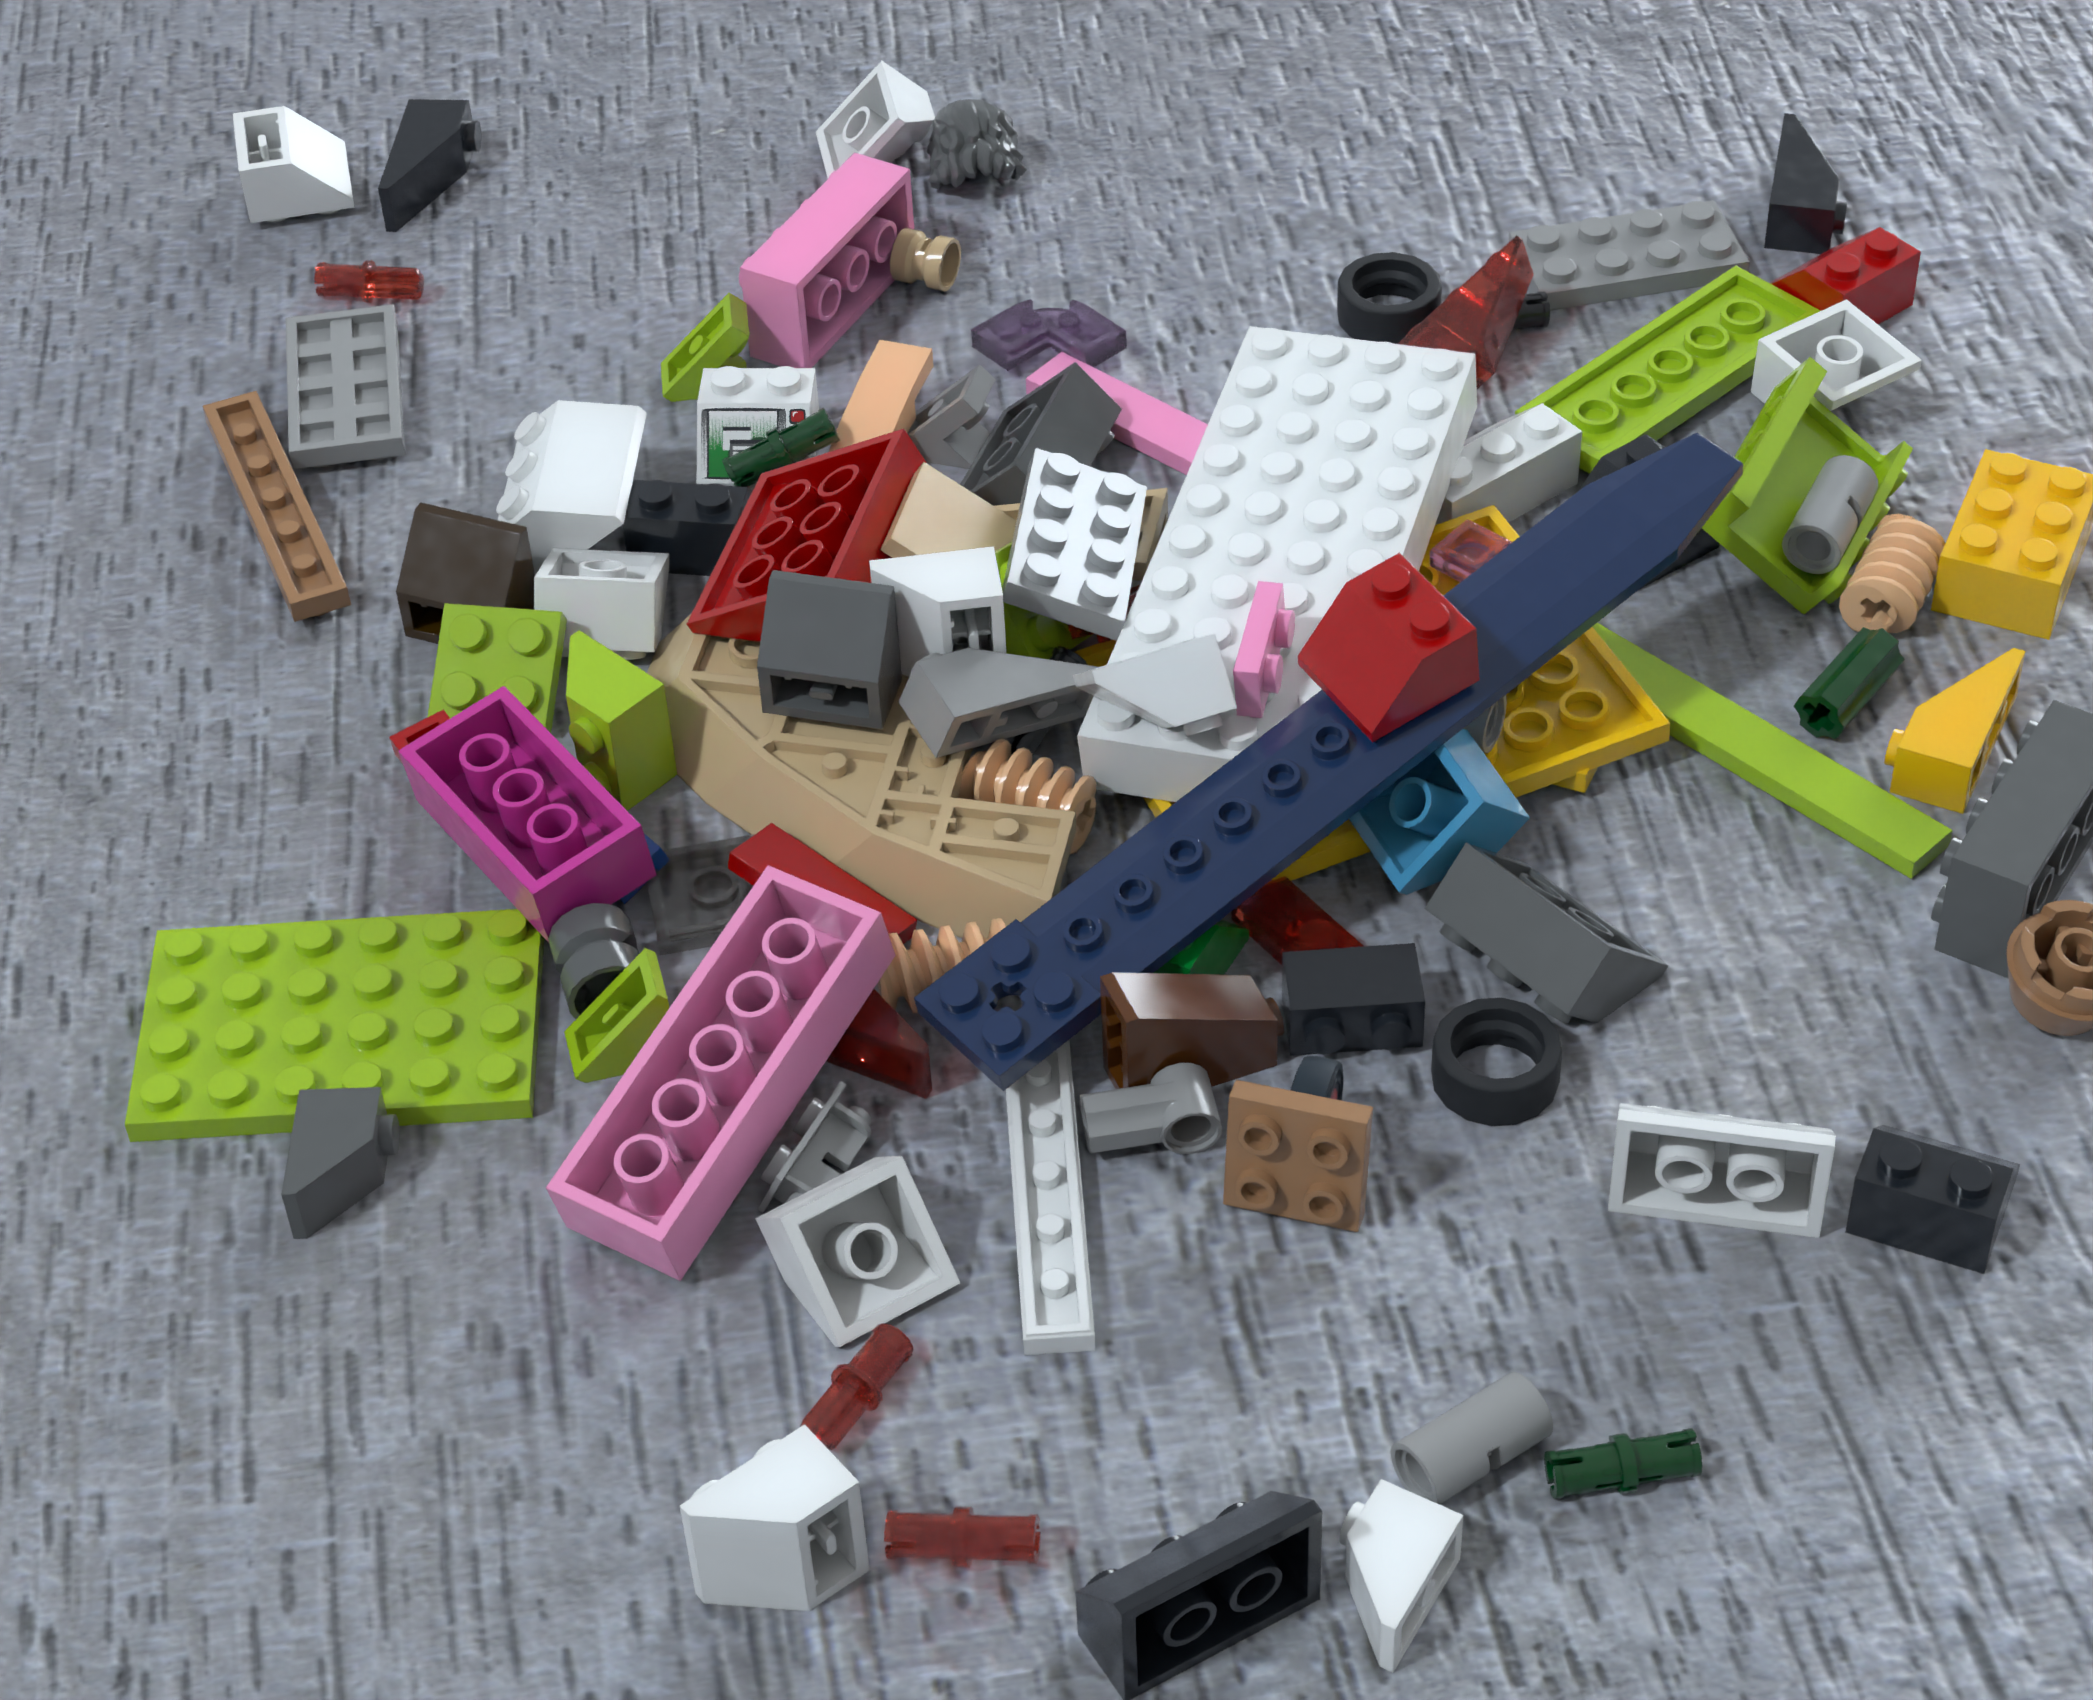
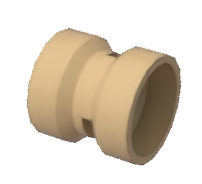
[890,227,961,292]

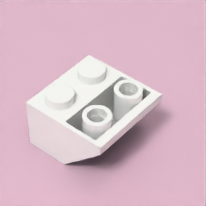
[233,106,355,223]
[869,546,1006,677]
[680,1424,870,1611]

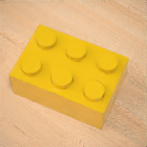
[1931,449,2093,640]

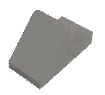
[907,364,996,469]

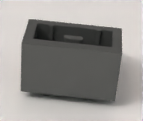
[757,570,902,729]

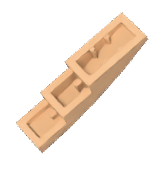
[829,340,934,452]

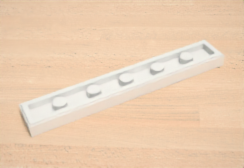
[1006,1040,1095,1355]

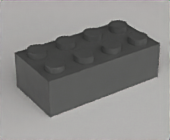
[1931,700,2093,978]

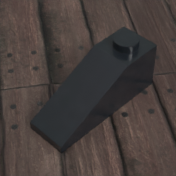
[378,99,482,232]
[1764,113,1847,254]

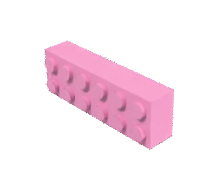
[546,865,896,1281]

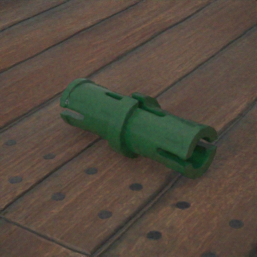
[722,407,841,487]
[1544,1428,1702,1499]

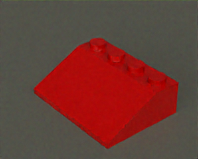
[686,428,927,642]

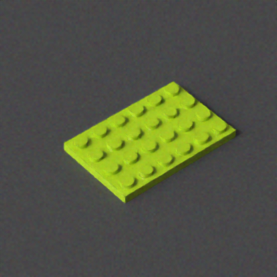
[124,909,545,1142]

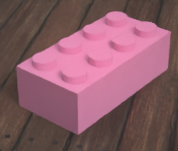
[739,152,914,368]

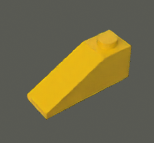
[1884,648,2026,814]

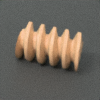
[1839,513,1945,633]
[957,738,1096,854]
[878,918,1006,1017]

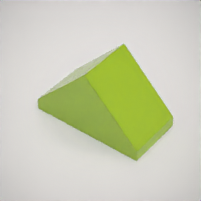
[564,948,669,1083]

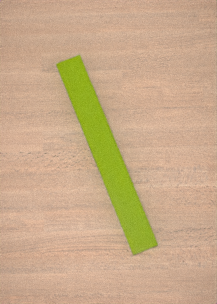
[1592,623,1953,879]

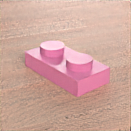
[1233,581,1295,718]

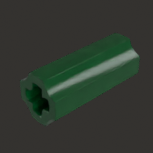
[1793,627,1905,739]

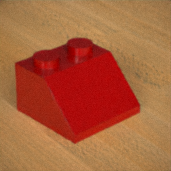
[1770,227,1921,325]
[1297,552,1479,742]

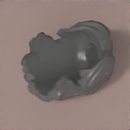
[927,99,1027,189]

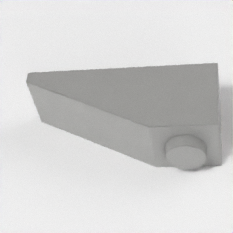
[898,648,1098,758]

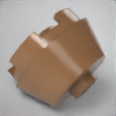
[2007,900,2093,1036]

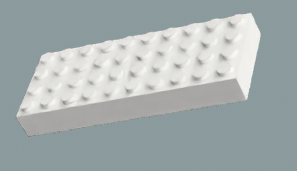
[1077,326,1477,802]

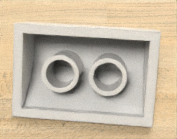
[496,400,647,574]
[1435,403,1582,525]
[1608,1103,1836,1238]

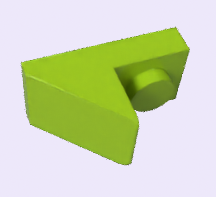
[661,292,750,402]

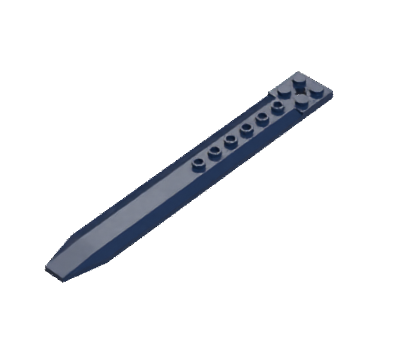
[914,433,1743,1091]

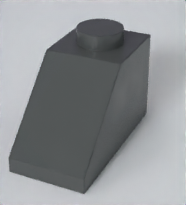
[281,1087,400,1239]

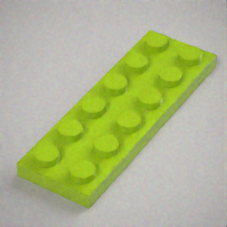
[1515,265,1821,474]

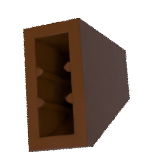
[1100,972,1284,1089]

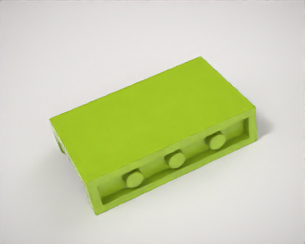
[1702,357,1913,615]

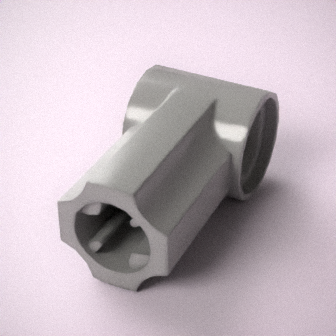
[1080,1063,1223,1154]

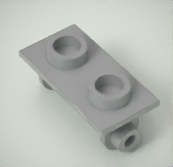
[757,1081,872,1213]

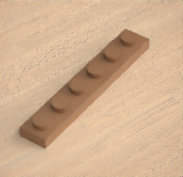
[202,391,351,622]

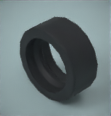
[1337,252,1442,345]
[1431,998,1562,1126]

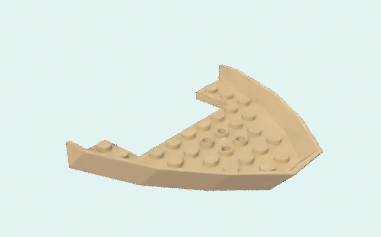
[647,488,1168,939]

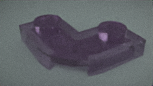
[971,299,1127,371]

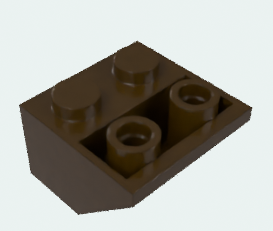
[396,502,535,644]

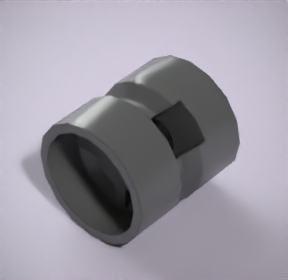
[548,903,640,1019]

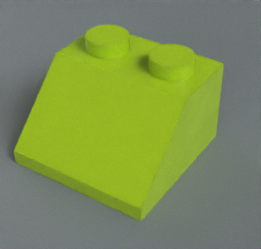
[566,630,677,811]

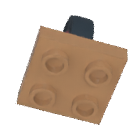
[1223,1056,1373,1232]

